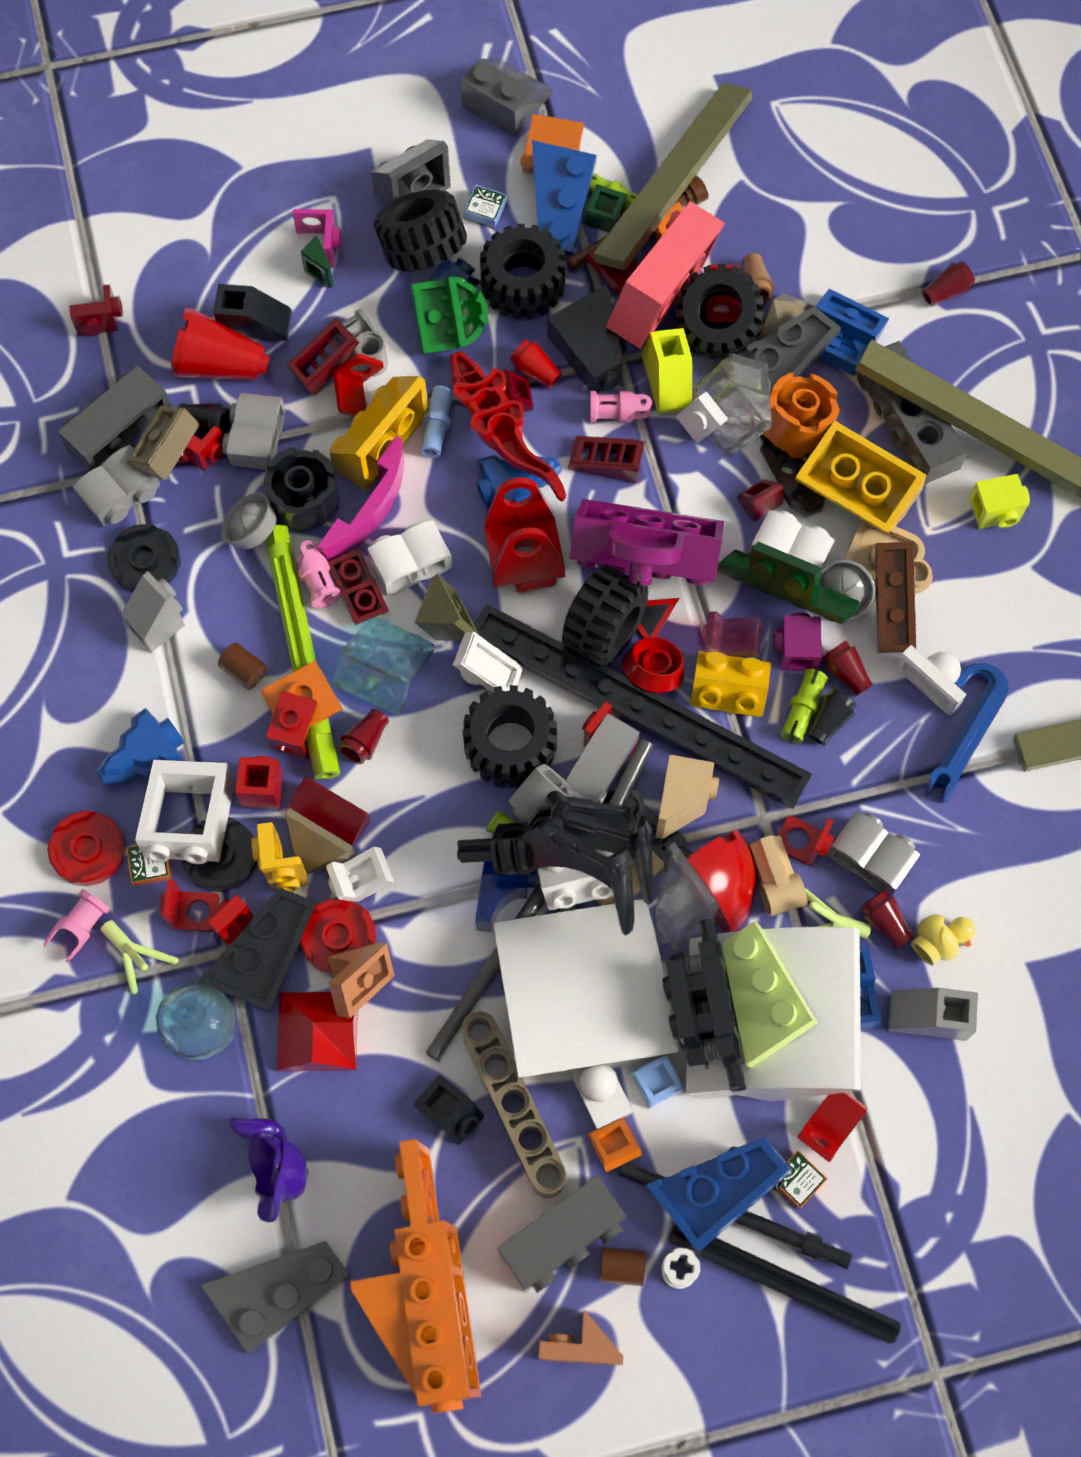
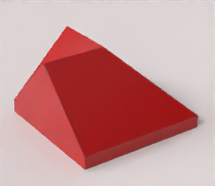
[277,992,358,1072]

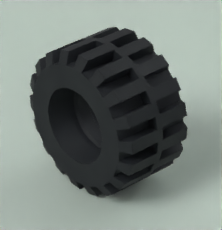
[374,189,467,272]
[480,224,566,320]
[676,264,765,359]
[562,564,648,667]
[462,685,557,788]

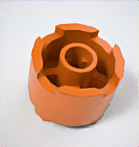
[760,373,840,458]

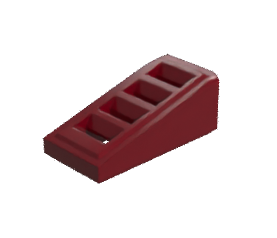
[286,317,359,396]
[568,436,645,483]

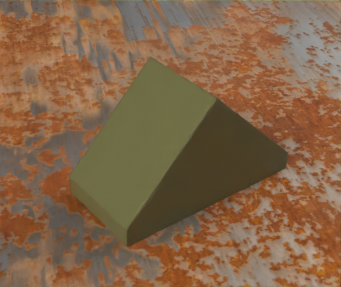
[415,573,480,641]

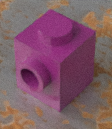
[774,612,822,671]

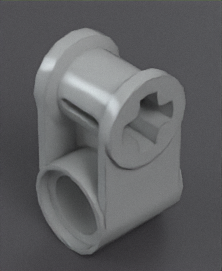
[334,308,388,377]

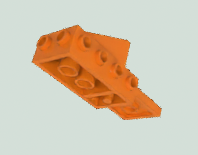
[350,1139,482,1414]

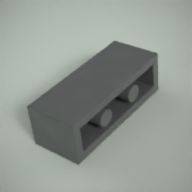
[58,365,171,471]
[497,1175,626,1293]

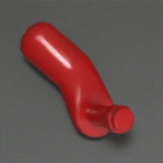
[514,578,557,594]

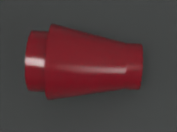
[921,261,975,307]
[822,641,873,697]
[339,709,389,764]
[860,890,914,949]

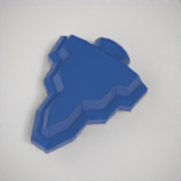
[476,455,562,508]
[96,707,185,786]

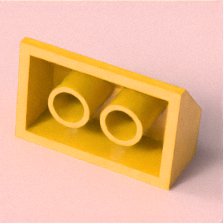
[330,376,428,491]
[795,420,927,535]

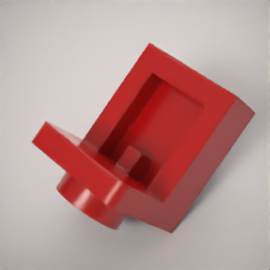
[179,426,224,471]
[208,895,254,946]

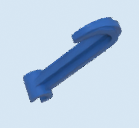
[926,663,1009,803]

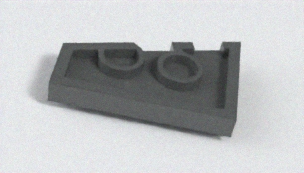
[201,1241,350,1354]

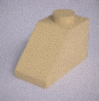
[655,755,719,839]

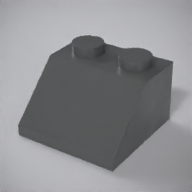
[461,59,552,137]
[371,139,451,206]

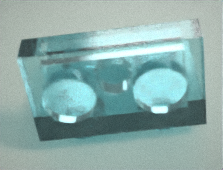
[333,617,435,715]

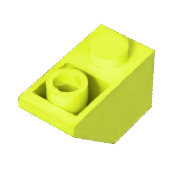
[641,328,692,414]

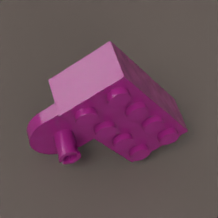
[569,498,724,586]

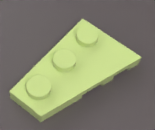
[722,921,818,1068]

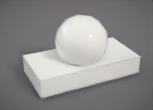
[453,632,524,693]
[896,645,967,716]
[568,1063,633,1130]

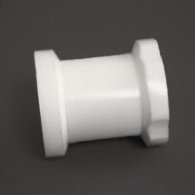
[661,1248,700,1289]

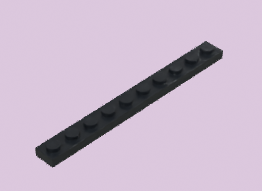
[474,604,812,809]

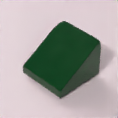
[584,184,628,233]
[301,236,334,288]

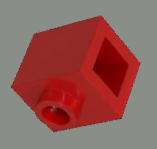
[235,756,283,809]

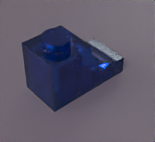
[475,861,538,932]

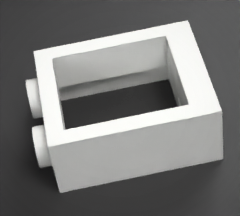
[135,760,235,864]

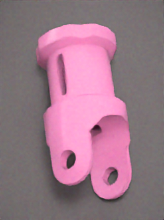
[590,391,652,423]
[296,540,342,609]
[43,889,111,962]

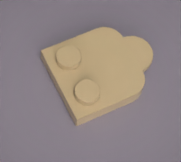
[843,519,933,595]

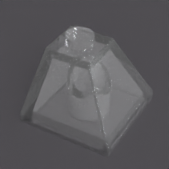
[653,843,720,950]

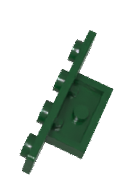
[717,542,860,624]

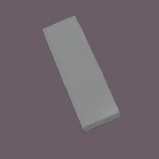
[566,713,640,803]

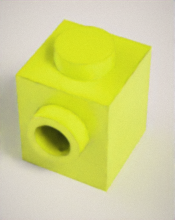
[969,474,1030,529]

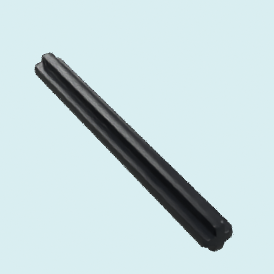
[668,1223,901,1343]

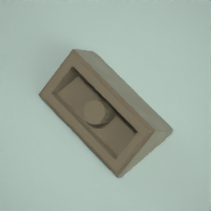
[126,406,199,480]

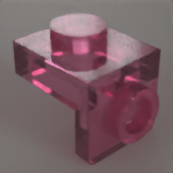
[703,611,763,657]

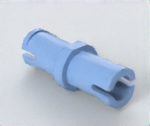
[420,386,453,458]

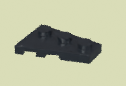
[197,887,317,1011]

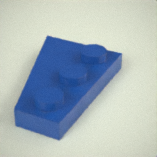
[532,140,597,255]
[646,1137,793,1251]

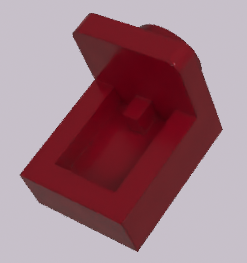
[69,284,123,336]

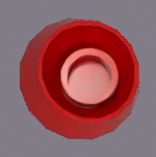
[622,637,685,693]

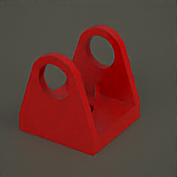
[484,477,565,587]

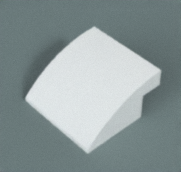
[493,899,679,1078]
[686,927,861,1102]

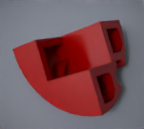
[683,830,757,933]

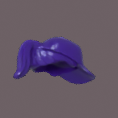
[230,1117,309,1222]

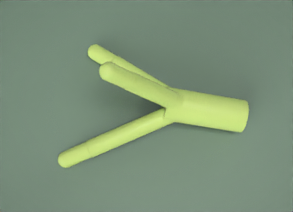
[805,888,871,939]
[101,920,178,994]

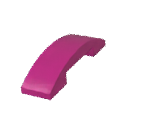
[318,436,404,561]

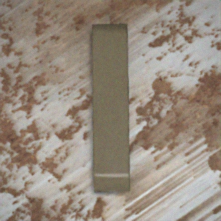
[461,1011,566,1198]

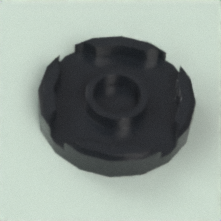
[107,524,181,592]
[182,817,257,893]

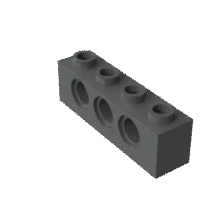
[857,341,968,485]

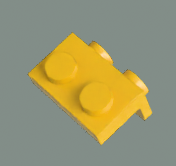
[690,651,771,717]
[252,822,309,892]

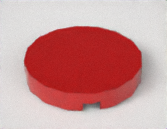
[47,810,126,886]
[300,898,376,975]

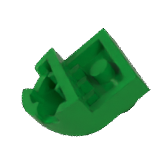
[410,277,488,355]

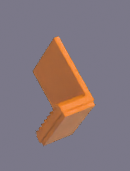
[520,114,584,172]
[260,660,343,727]

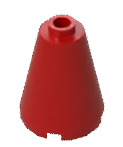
[170,307,270,381]

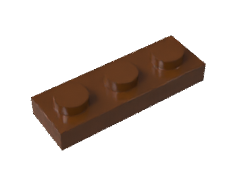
[874,542,916,653]

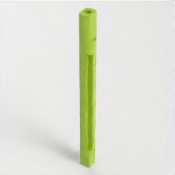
[265,525,340,779]

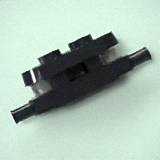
[662,918,747,1092]

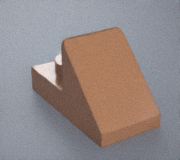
[328,942,395,1018]
[539,1310,623,1366]

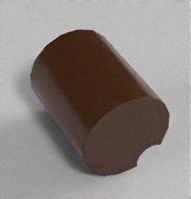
[218,642,267,690]
[600,1247,646,1286]

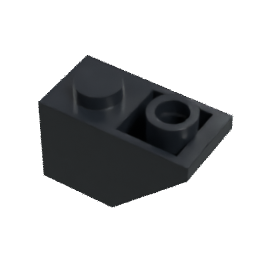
[213,284,292,341]

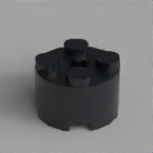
[263,447,339,533]

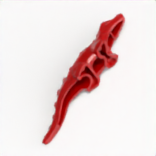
[449,351,567,502]

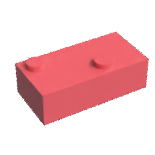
[606,201,725,349]

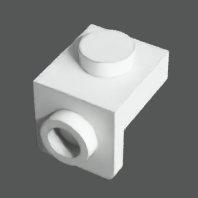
[675,391,728,444]
[326,847,394,902]

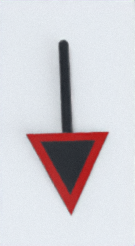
[637,598,680,638]

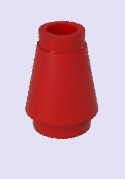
[510,339,562,389]

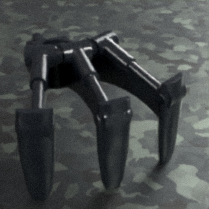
[457,790,654,936]

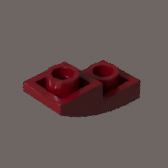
[328,548,389,626]

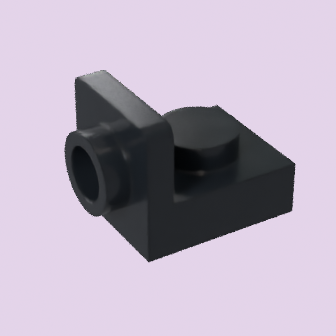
[413,1074,484,1145]

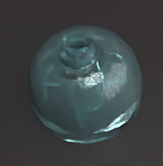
[156,981,237,1062]

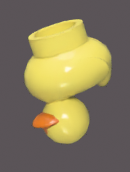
[911,914,976,966]

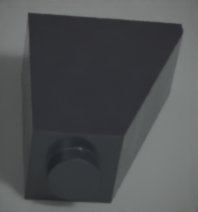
[548,285,623,393]

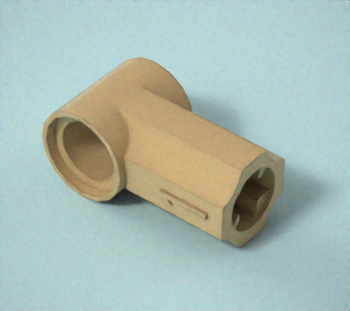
[749,835,808,916]

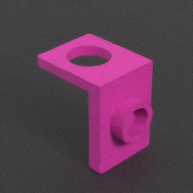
[292,209,341,267]

